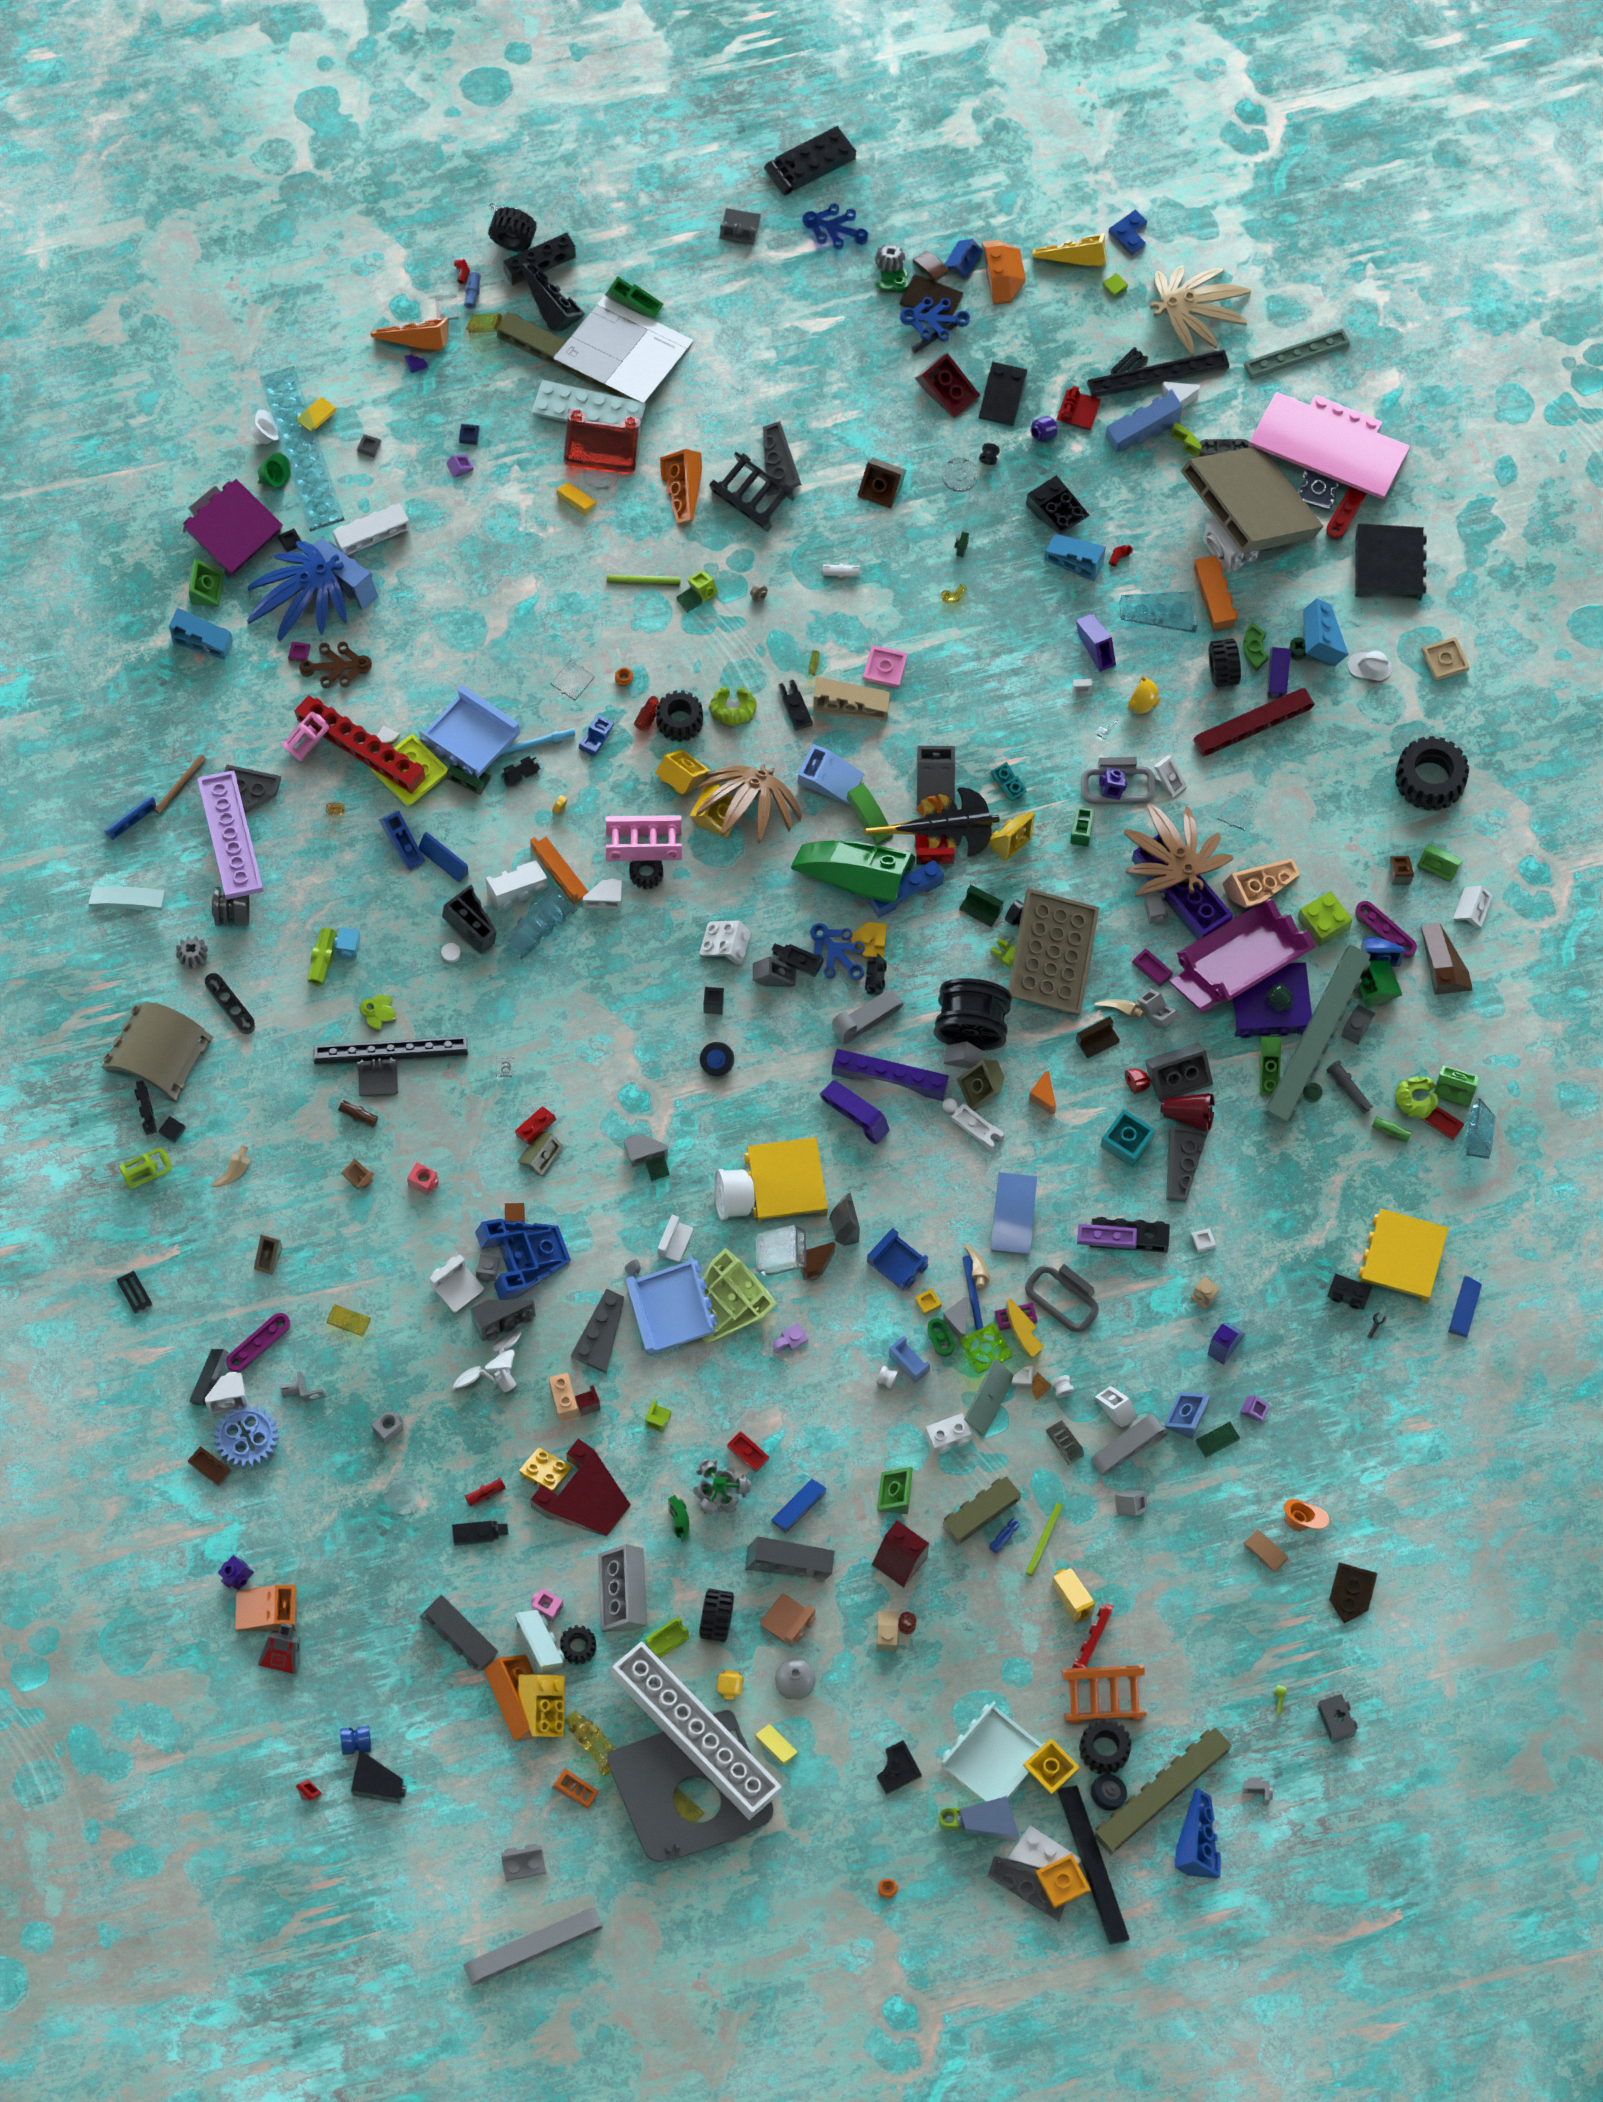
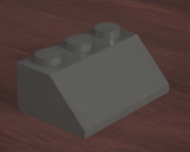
[1145,1043,1213,1102]

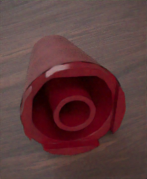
[1160,1093,1215,1132]

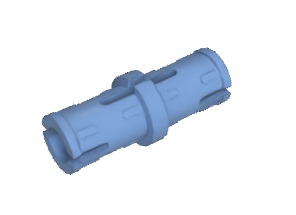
[464,272,481,309]

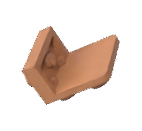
[760,1594,816,1647]

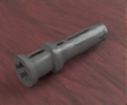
[1326,1060,1373,1114]

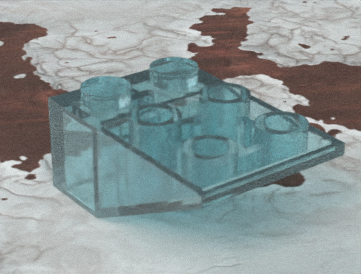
[1463,1098,1495,1159]

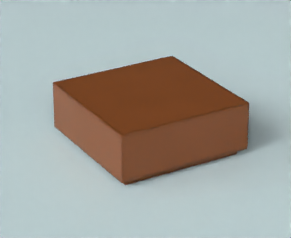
[505,1203,525,1223]

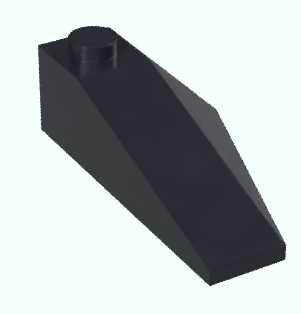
[520,262,585,332]

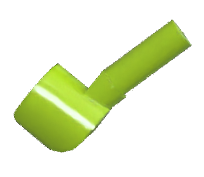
[1274,1685,1287,1715]

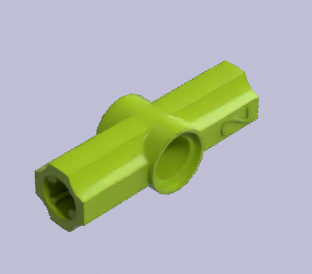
[307,927,337,986]

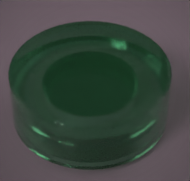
[1303,1082,1323,1103]

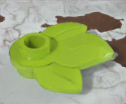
[359,995,396,1030]

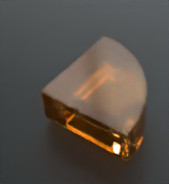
[1032,1372,1051,1400]

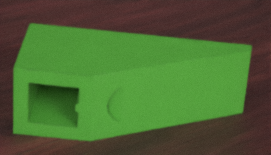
[1259,1035,1281,1095]

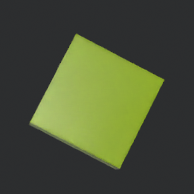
[1103,273,1128,297]

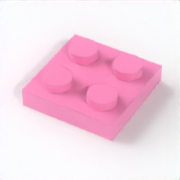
[863,645,908,689]

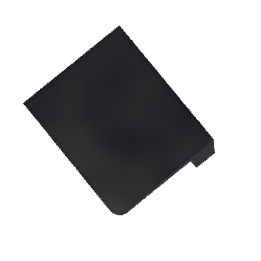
[703,987,724,1015]

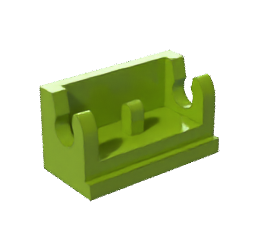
[645,1616,690,1659]

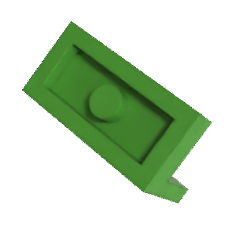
[1417,844,1463,881]

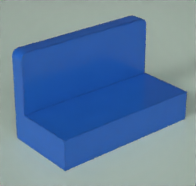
[944,239,983,278]

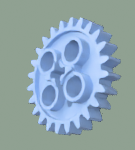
[214,1404,279,1469]

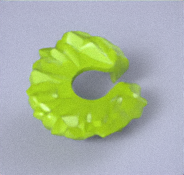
[709,686,757,726]
[1394,1076,1439,1119]

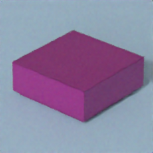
[288,641,311,662]

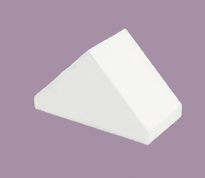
[1162,382,1200,409]

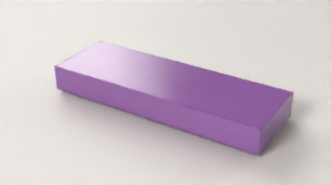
[1077,1224,1137,1249]

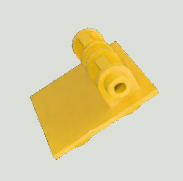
[519,1447,572,1493]

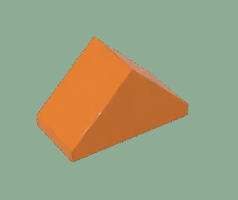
[1029,1071,1056,1114]

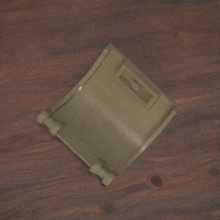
[101,1002,213,1102]

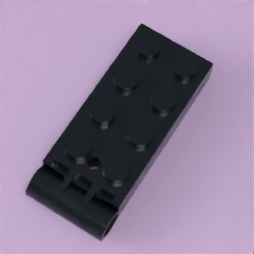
[764,126,856,196]

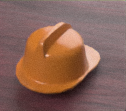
[1284,1499,1329,1531]

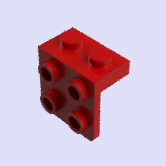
[915,835,955,865]

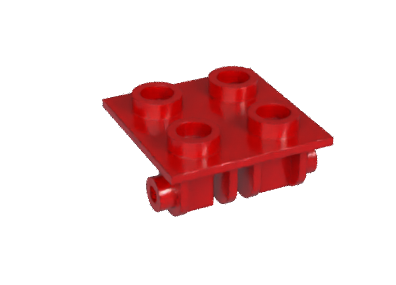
[1056,386,1101,430]

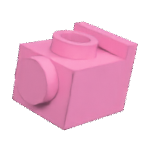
[531,1589,563,1622]

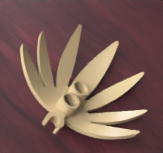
[1150,265,1251,357]

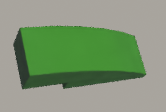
[847,783,893,845]

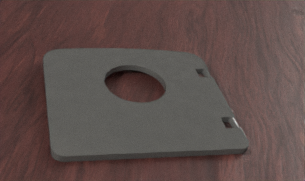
[606,1710,773,1862]

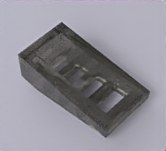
[1046,1420,1084,1465]

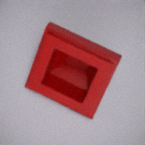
[296,1780,322,1801]

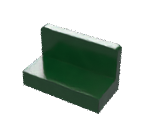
[447,765,491,795]
[959,885,1004,927]

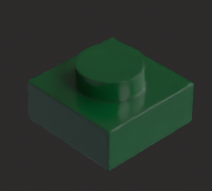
[954,531,969,557]

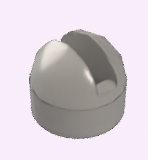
[624,1259,641,1276]

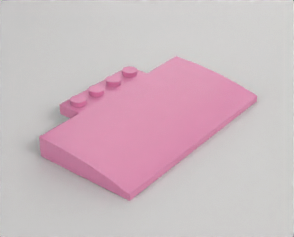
[1249,392,1410,500]

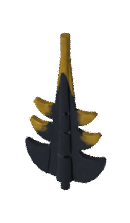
[864,787,1000,857]

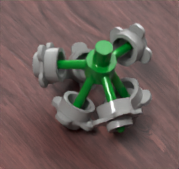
[693,1459,751,1515]

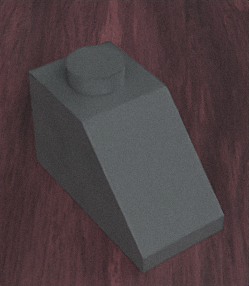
[752,957,796,987]
[1341,1005,1375,1045]

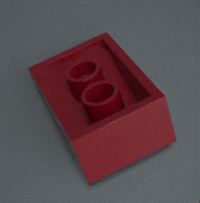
[915,353,981,418]

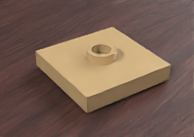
[1421,637,1470,682]

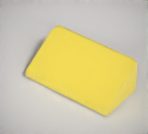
[755,1724,798,1767]

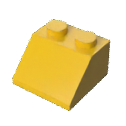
[655,749,711,795]
[689,785,733,838]

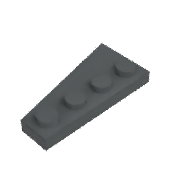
[763,421,802,497]
[1166,1125,1208,1202]
[571,1288,624,1373]
[988,1856,1065,1922]

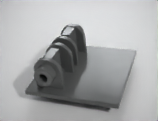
[719,208,761,245]
[357,1057,398,1096]

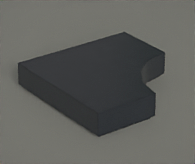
[877,1740,922,1795]

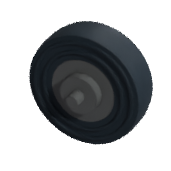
[1091,1774,1127,1811]

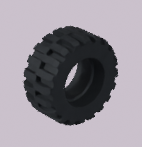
[1395,736,1469,811]

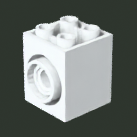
[1203,517,1259,573]

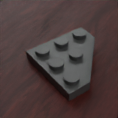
[224,764,281,812]

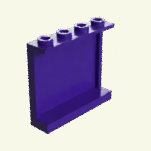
[1233,962,1312,1038]

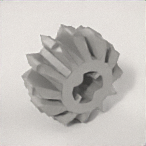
[875,244,906,273]
[176,936,208,968]

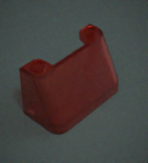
[564,409,641,474]

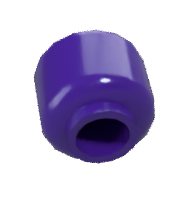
[1030,415,1058,442]

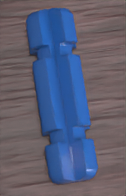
[989,1518,1020,1553]

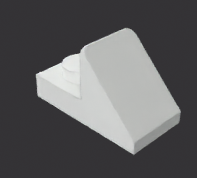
[1154,756,1187,797]

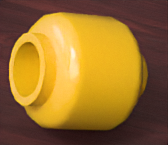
[716,1670,744,1700]

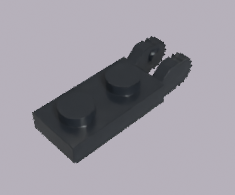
[779,680,813,731]

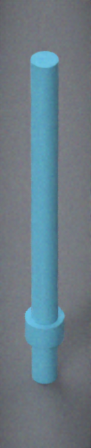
[499,728,575,756]

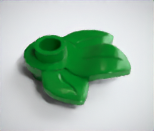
[875,268,909,293]

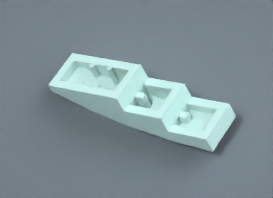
[89,886,166,911]

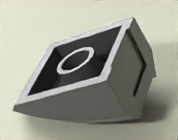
[829,1193,860,1246]

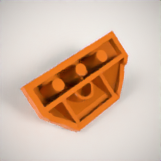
[981,240,1026,305]

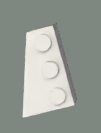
[486,860,548,911]

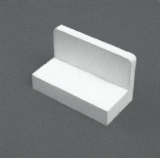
[1453,885,1493,928]
[658,1214,693,1263]

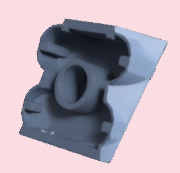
[1298,469,1340,510]

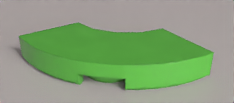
[1243,623,1269,672]

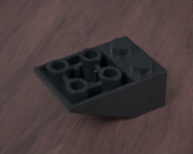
[1026,475,1090,535]

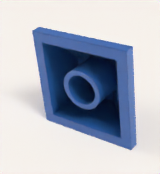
[1361,937,1405,967]

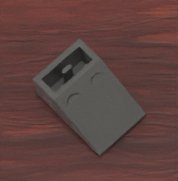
[917,746,955,806]
[471,1300,536,1341]

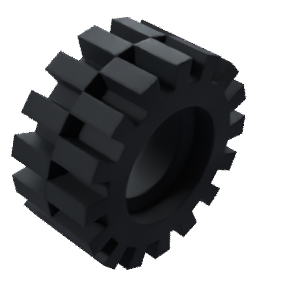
[629,860,663,889]
[560,1625,597,1665]

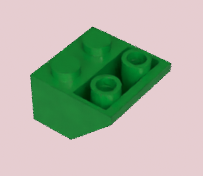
[1359,961,1402,1008]

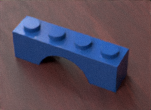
[869,860,944,919]

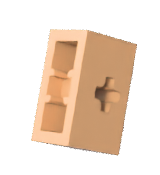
[549,1373,578,1421]

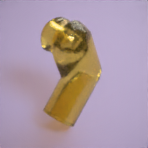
[941,584,967,603]

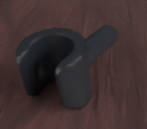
[1367,1312,1387,1339]

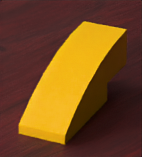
[1006,1298,1044,1360]

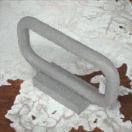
[1081,757,1156,804]

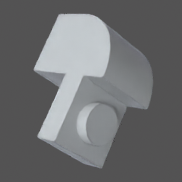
[1136,989,1179,1028]

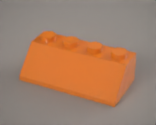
[483,1655,536,1741]

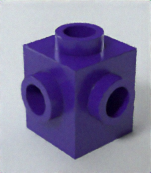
[1099,768,1127,800]
[217,1554,254,1590]

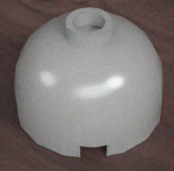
[775,1658,816,1700]

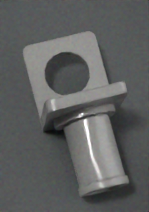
[280,1371,327,1402]

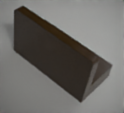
[1076,1016,1120,1059]

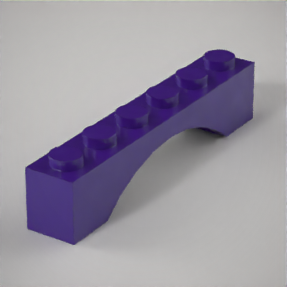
[832,1049,949,1101]

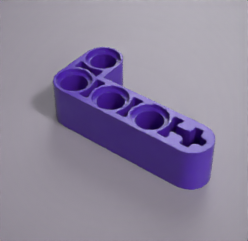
[819,1080,890,1144]

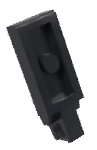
[771,943,824,977]
[134,1080,158,1135]
[452,1520,509,1546]

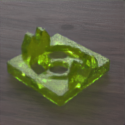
[959,1322,1013,1374]

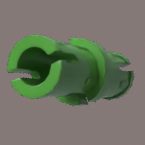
[1372,1116,1412,1142]

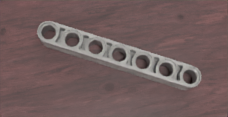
[464,1908,603,1985]

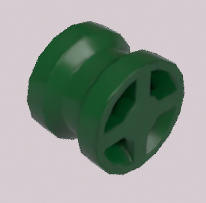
[1289,637,1306,661]

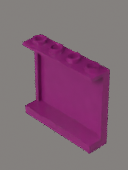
[182,479,283,578]

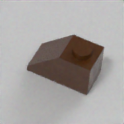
[797,1242,835,1280]

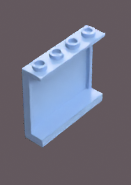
[419,685,521,778]
[625,1256,717,1355]

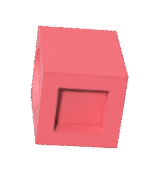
[407,1162,439,1195]

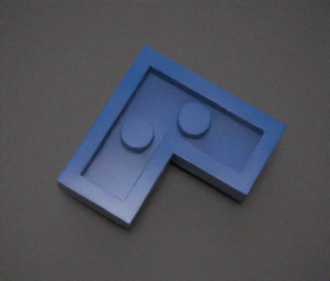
[1108,209,1147,255]

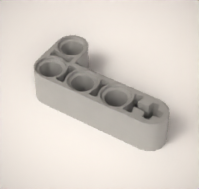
[832,989,903,1044]
[1091,1414,1168,1476]

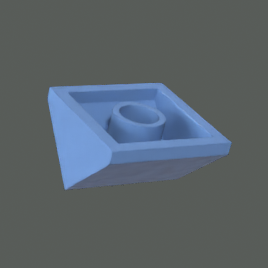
[1164,1392,1210,1439]

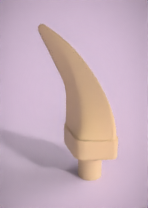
[1094,1000,1145,1018]
[211,1145,251,1187]
[964,1243,990,1289]

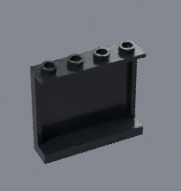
[1355,524,1427,600]

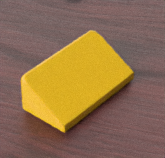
[296,397,337,433]
[557,482,597,516]

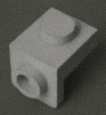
[1243,1778,1273,1805]

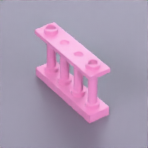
[606,815,682,861]

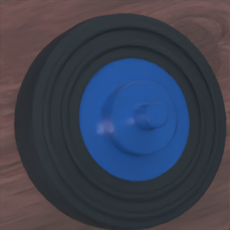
[700,1042,735,1076]

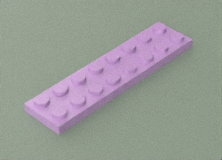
[197,770,264,900]

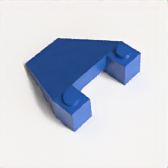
[475,1219,571,1300]

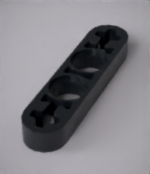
[205,973,255,1034]

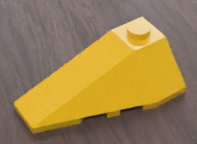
[1032,234,1107,267]

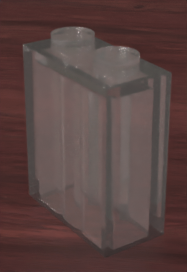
[754,1225,806,1276]

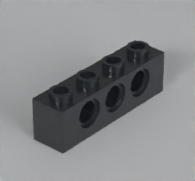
[503,233,576,286]
[1090,1217,1170,1253]

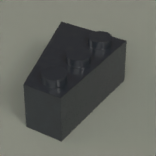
[442,884,497,954]

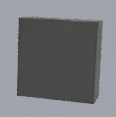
[357,434,381,457]

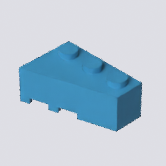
[1303,598,1349,666]
[169,608,233,660]

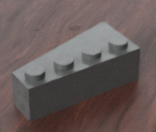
[745,1536,835,1580]
[420,1594,499,1670]

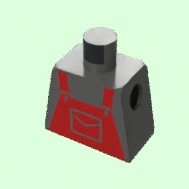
[258,1623,300,1674]

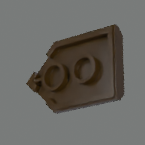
[1329,1562,1378,1624]

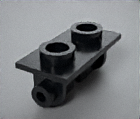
[500,756,540,785]
[865,954,887,995]

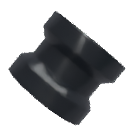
[979,443,1000,465]

